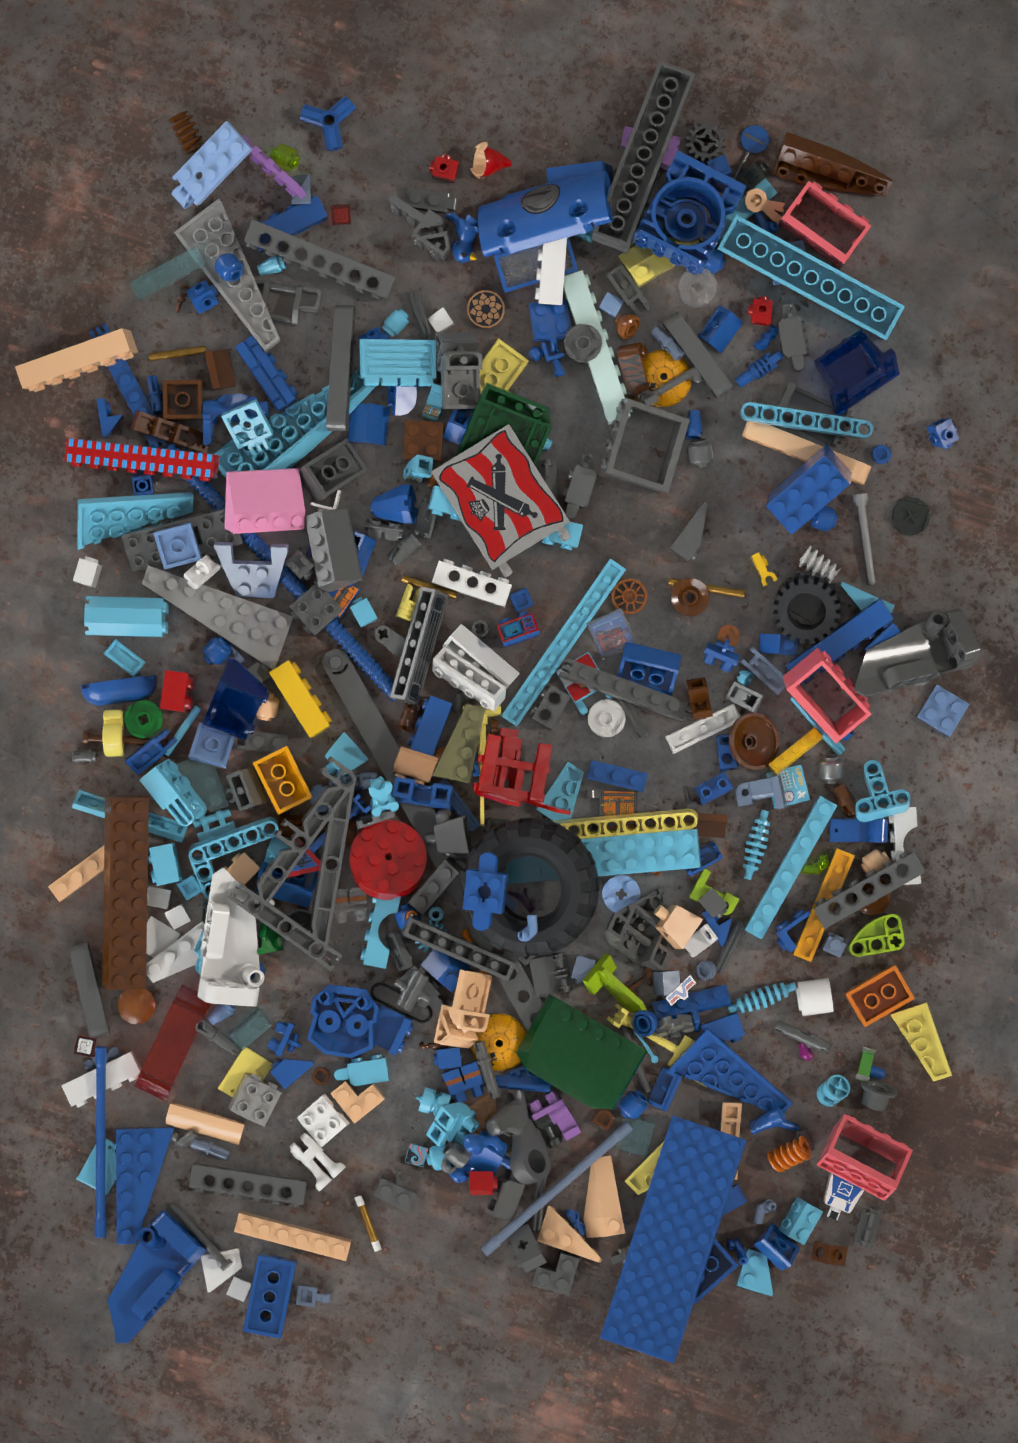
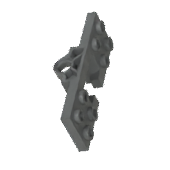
[121,508,243,572]

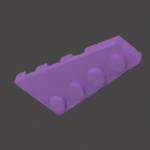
[243,135,307,200]

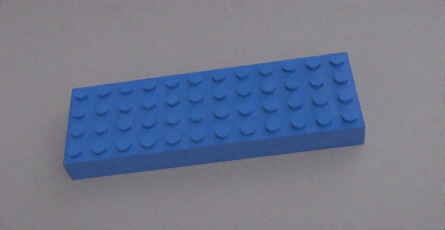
[600,1115,747,1363]

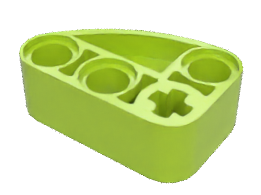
[848,914,905,957]

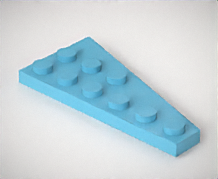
[77,492,194,550]

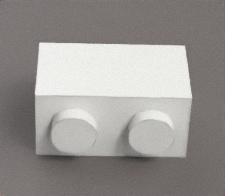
[73,556,102,588]

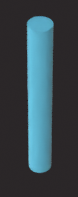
[165,705,201,757]

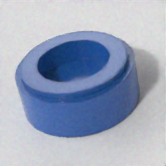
[871,445,891,464]

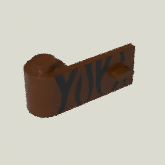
[617,342,650,402]

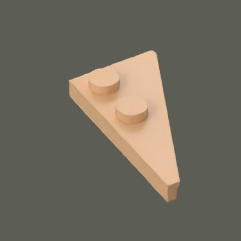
[537,1206,602,1263]

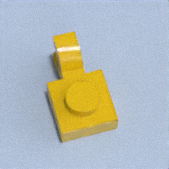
[751,552,778,587]

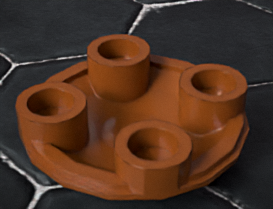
[118,989,156,1024]

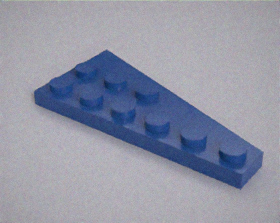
[668,1027,793,1112]
[116,1127,174,1244]

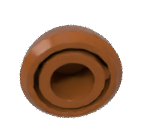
[614,314,640,339]

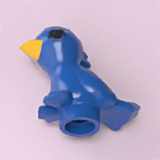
[445,212,479,263]

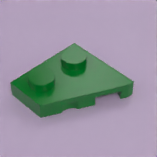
[257,922,284,955]

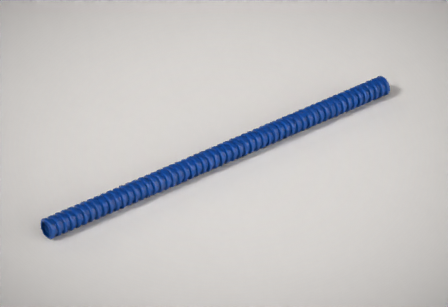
[166,443,395,702]

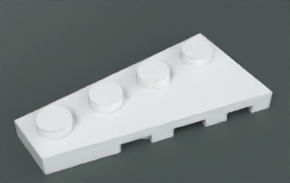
[146,921,205,983]

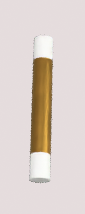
[355,1195,382,1252]

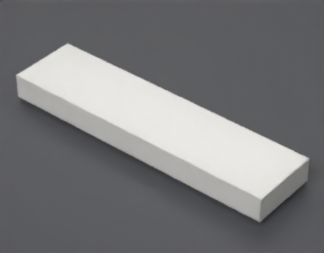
[665,703,740,754]

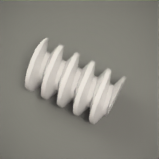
[799,545,841,583]

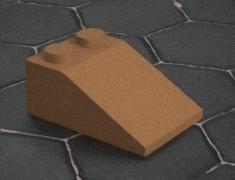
[391,746,438,785]

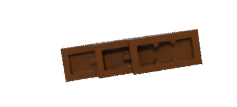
[131,411,209,454]

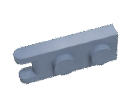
[739,647,786,696]

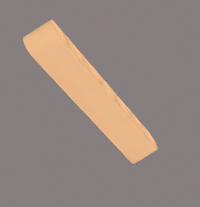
[742,421,871,485]

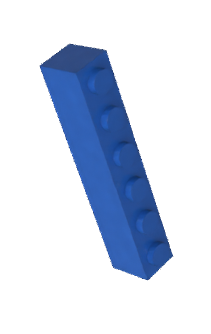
[786,597,894,684]

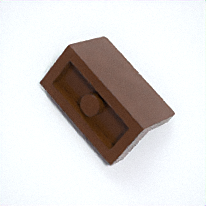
[205,349,236,391]

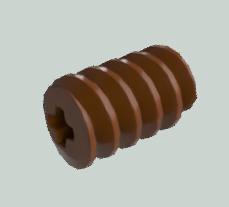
[169,111,204,155]

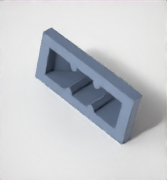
[291,173,311,204]

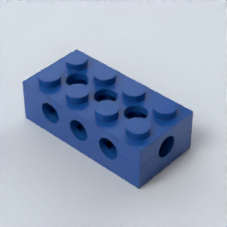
[243,1253,297,1339]

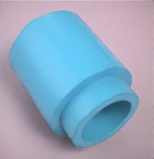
[381,309,409,338]

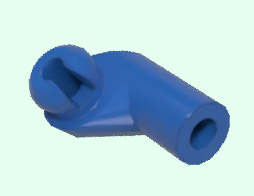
[753,211,779,234]

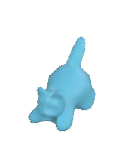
[369,776,399,817]

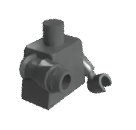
[425,809,473,861]

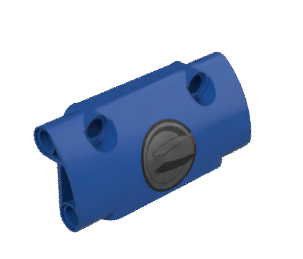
[478,171,613,257]

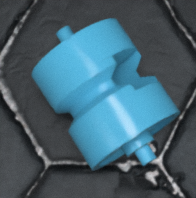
[816,1075,850,1107]
[416,1087,451,1116]

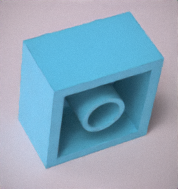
[148,843,183,886]

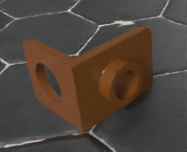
[811,1241,848,1266]

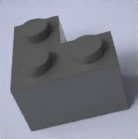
[532,1251,579,1296]

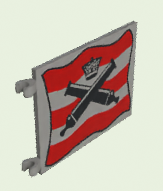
[431,424,571,577]

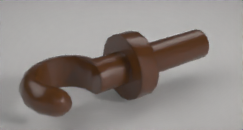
[175,284,190,313]
[419,1040,449,1050]

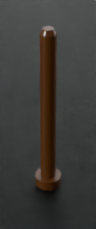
[83,731,168,746]

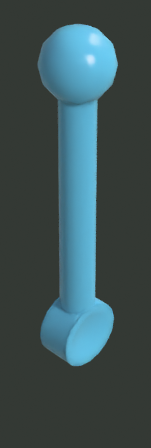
[633,1030,659,1063]

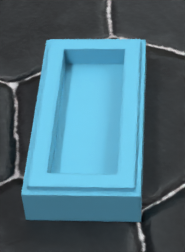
[104,639,146,677]

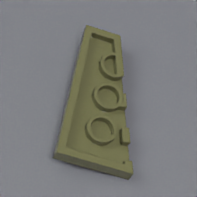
[432,704,485,784]

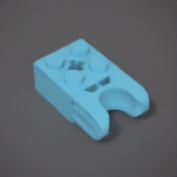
[139,759,207,826]

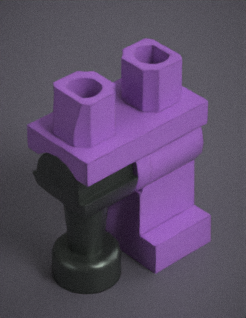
[529,1090,581,1148]

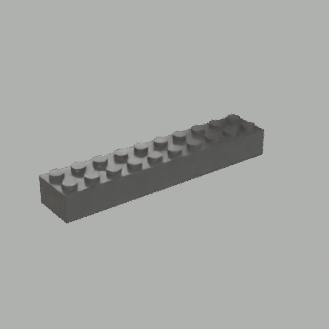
[592,60,695,253]

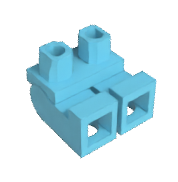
[426,1102,480,1147]

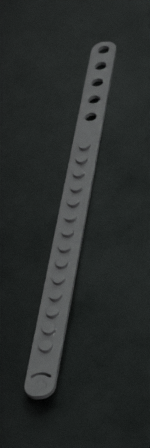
[322,649,543,1031]

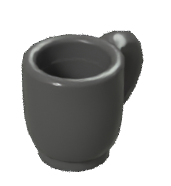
[441,1141,472,1174]

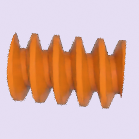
[768,1136,811,1172]

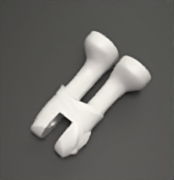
[290,1133,346,1192]

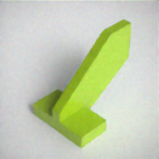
[582,953,647,1014]

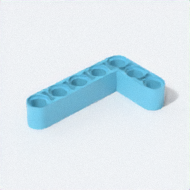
[189,817,279,899]

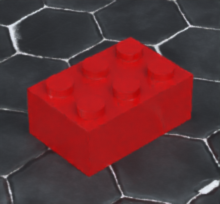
[160,670,196,713]

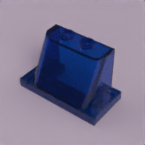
[814,329,900,416]

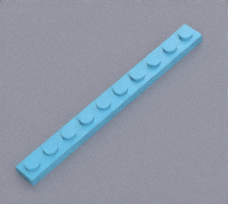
[501,559,626,727]

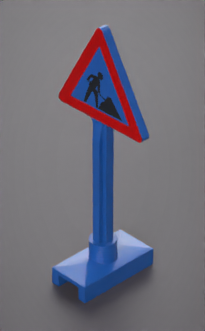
[281,793,371,878]

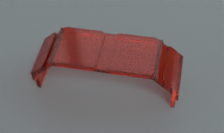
[134,984,212,1101]

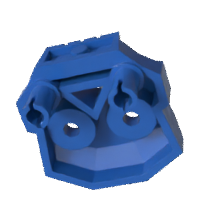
[307,984,381,1058]

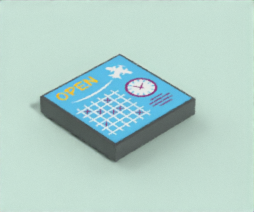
[764,763,811,810]

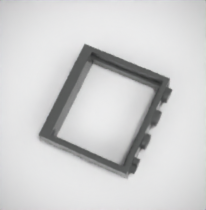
[600,398,690,493]

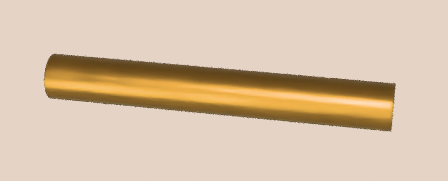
[149,345,207,361]
[401,575,458,599]

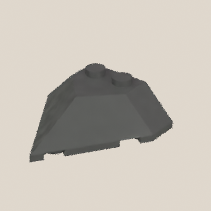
[605,886,670,972]

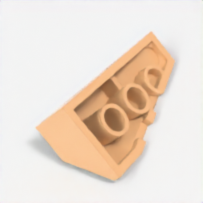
[583,1155,625,1238]

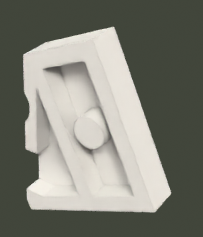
[201,1248,243,1292]

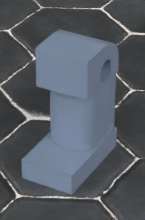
[736,775,787,810]

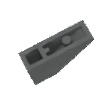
[670,502,708,562]

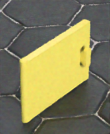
[218,1046,273,1098]

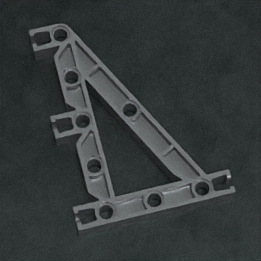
[228,756,356,971]

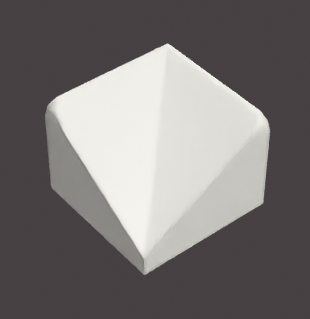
[428,308,454,333]

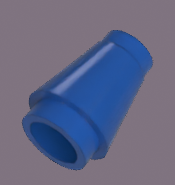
[685,410,703,439]

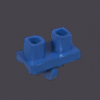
[704,638,740,673]
[268,1021,302,1057]

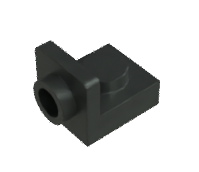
[737,160,770,191]

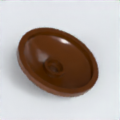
[729,712,779,770]

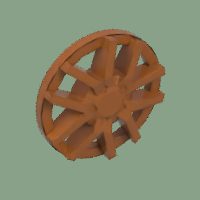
[612,578,647,614]

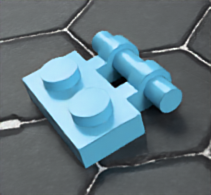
[193,809,239,849]

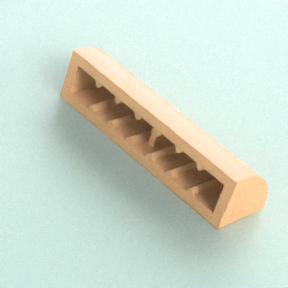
[165,1102,245,1145]

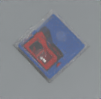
[586,608,637,660]

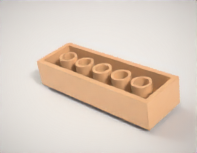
[15,328,138,392]

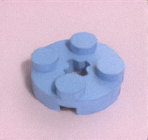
[602,875,640,912]

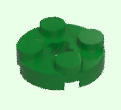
[124,700,163,739]

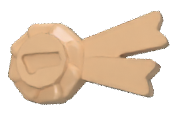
[744,188,785,224]

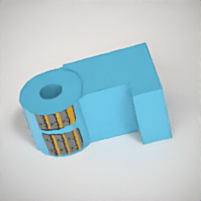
[422,383,442,422]
[403,454,433,483]

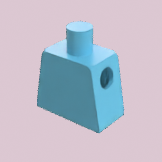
[325,732,369,776]

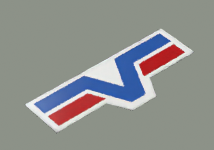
[666,975,696,1006]

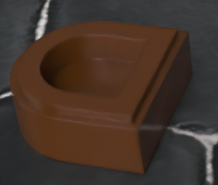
[591,1109,614,1131]

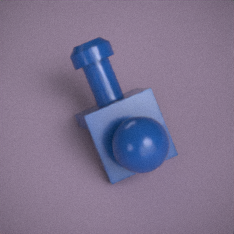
[529,342,565,377]

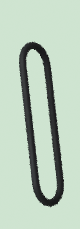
[371,982,432,1023]

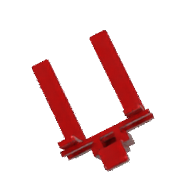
[472,727,571,815]

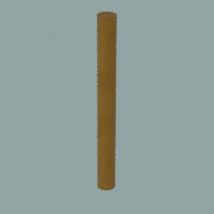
[668,578,745,598]

